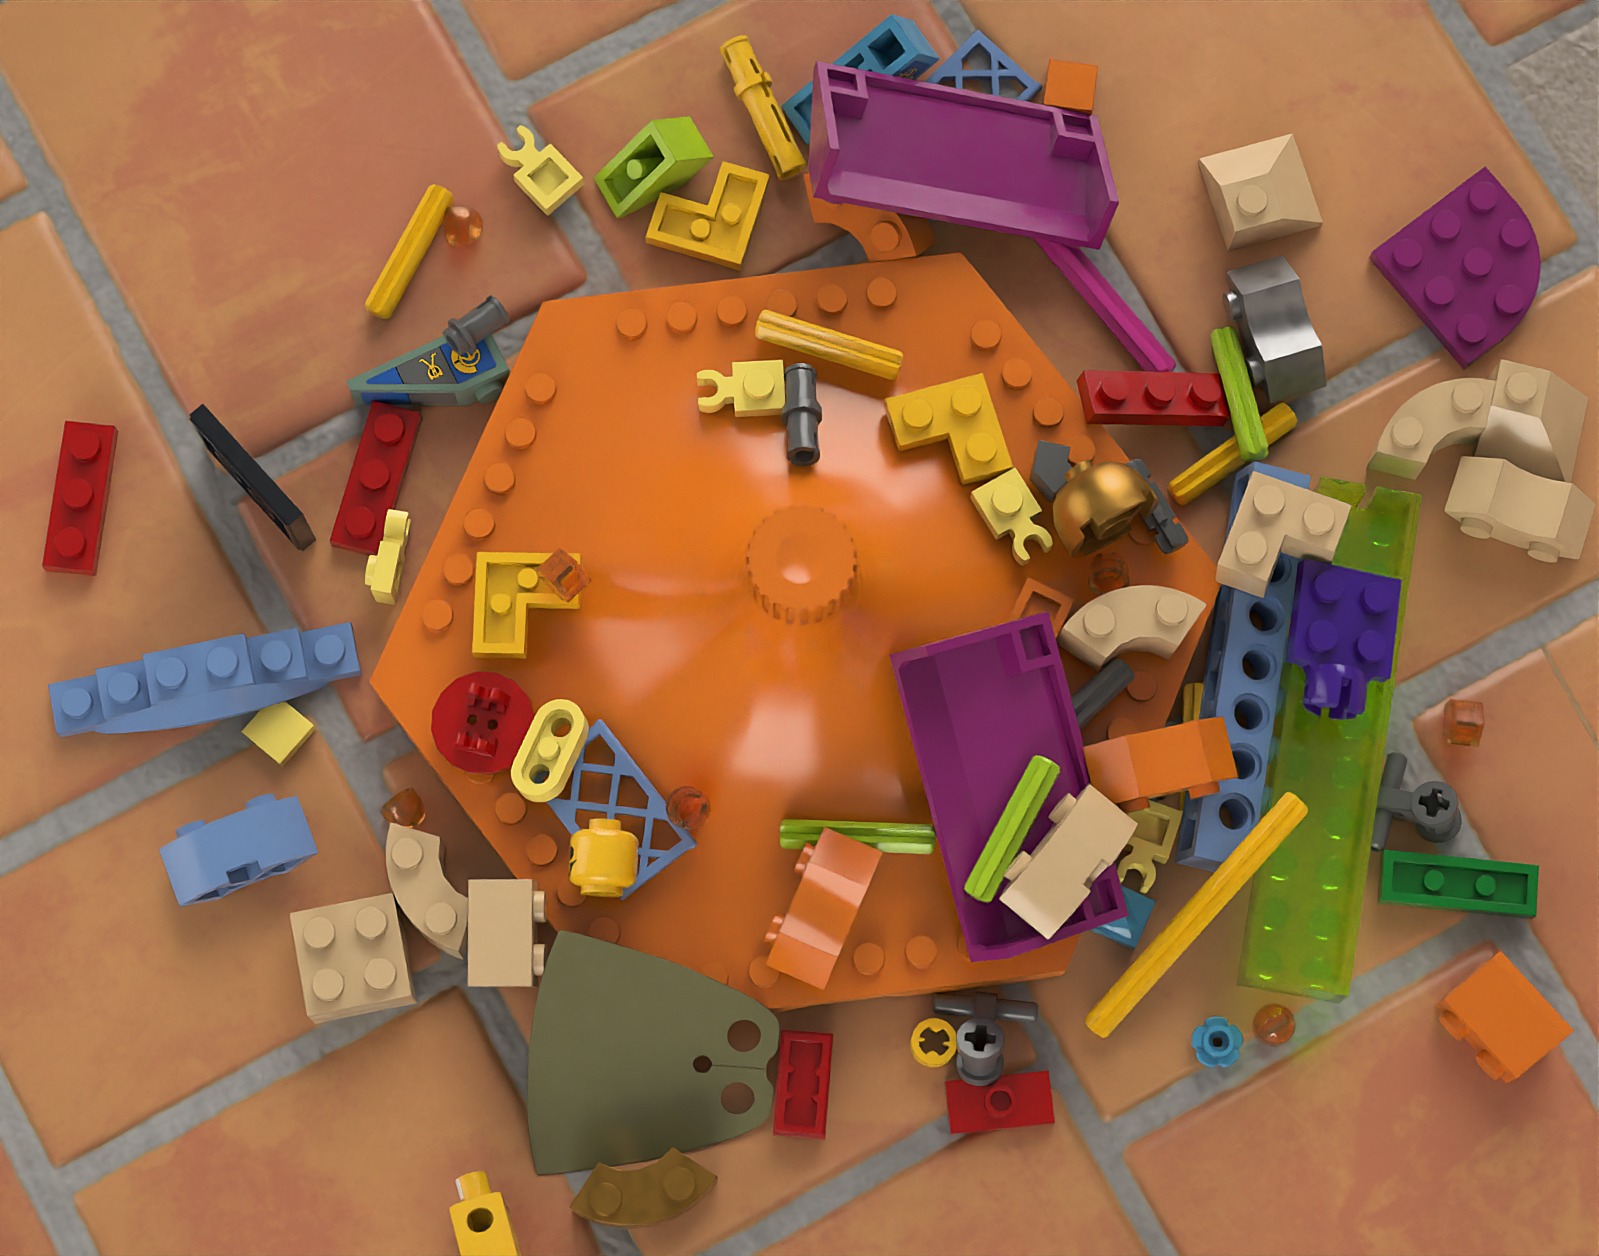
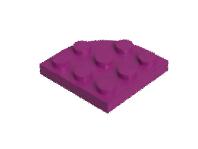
[1369,166,1541,370]

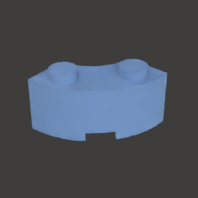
[159,793,318,907]

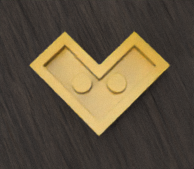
[646,161,770,271]
[884,373,1013,486]
[472,552,582,658]

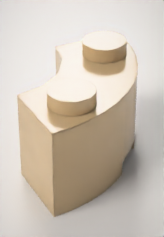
[1366,378,1496,480]
[1444,456,1596,563]
[1056,585,1207,672]
[999,784,1138,940]
[386,823,468,960]

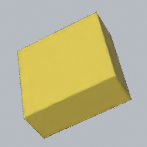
[241,701,316,768]

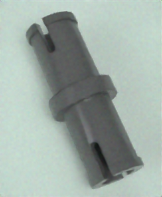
[782,363,822,466]

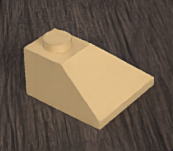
[1198,133,1323,251]
[1472,359,1588,483]

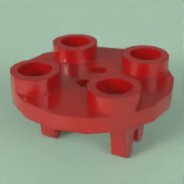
[431,671,535,775]

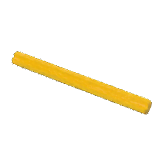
[1085,792,1309,1038]

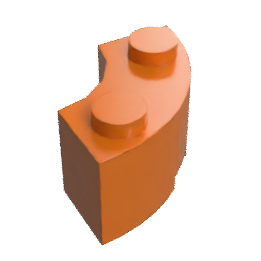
[803,171,936,262]
[1082,717,1238,814]
[764,827,883,990]

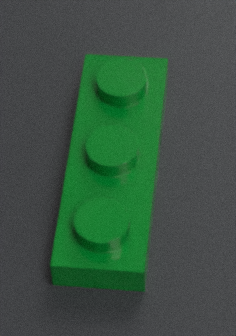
[1378,849,1539,919]

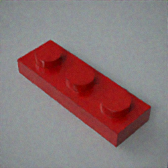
[1076,370,1231,426]
[329,400,423,556]
[42,421,118,576]

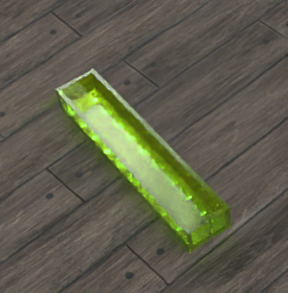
[1236,477,1422,1004]

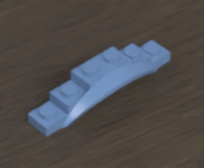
[48,622,362,737]

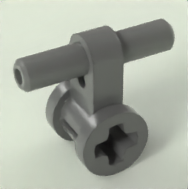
[1364,752,1462,852]
[933,991,1038,1086]

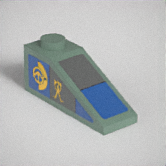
[346,334,510,406]

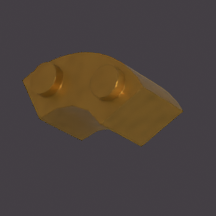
[569,1147,718,1229]

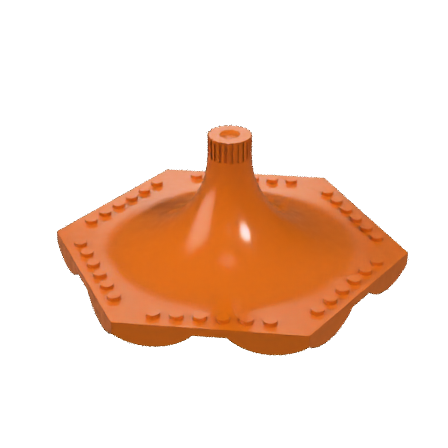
[369,252,1222,1013]

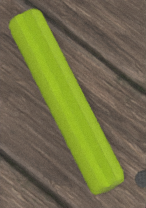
[1210,326,1269,463]
[964,755,1060,903]
[780,819,936,854]

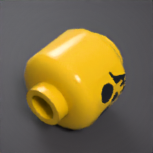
[568,819,639,897]

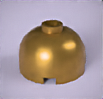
[1053,460,1159,557]

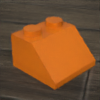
[1435,950,1574,1084]

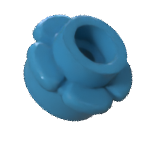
[1191,1016,1243,1068]

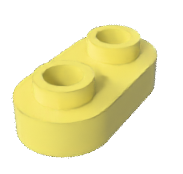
[511,699,589,802]

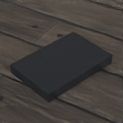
[189,404,316,551]

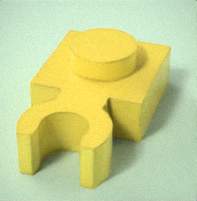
[497,125,584,216]
[697,360,786,417]
[970,468,1053,566]
[365,509,411,605]
[1116,800,1183,894]

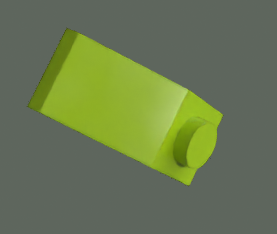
[593,116,714,218]

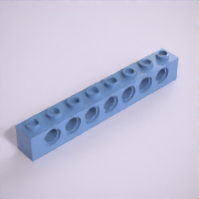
[1175,461,1311,872]

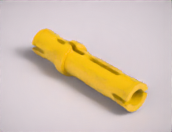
[719,35,807,180]

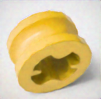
[910,1018,957,1068]

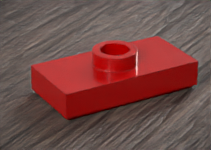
[773,1029,834,1140]
[944,1070,1055,1135]

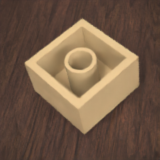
[290,893,418,1024]

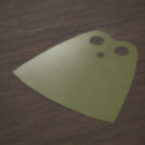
[527,930,780,1175]

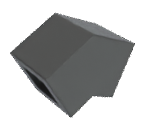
[1029,440,1072,503]

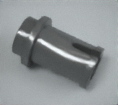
[443,295,510,356]

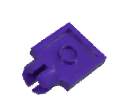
[1286,558,1402,720]

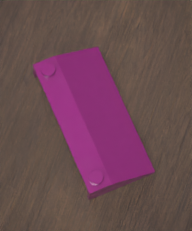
[808,61,1119,250]
[889,611,1129,962]

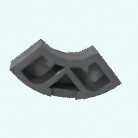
[1223,255,1327,403]

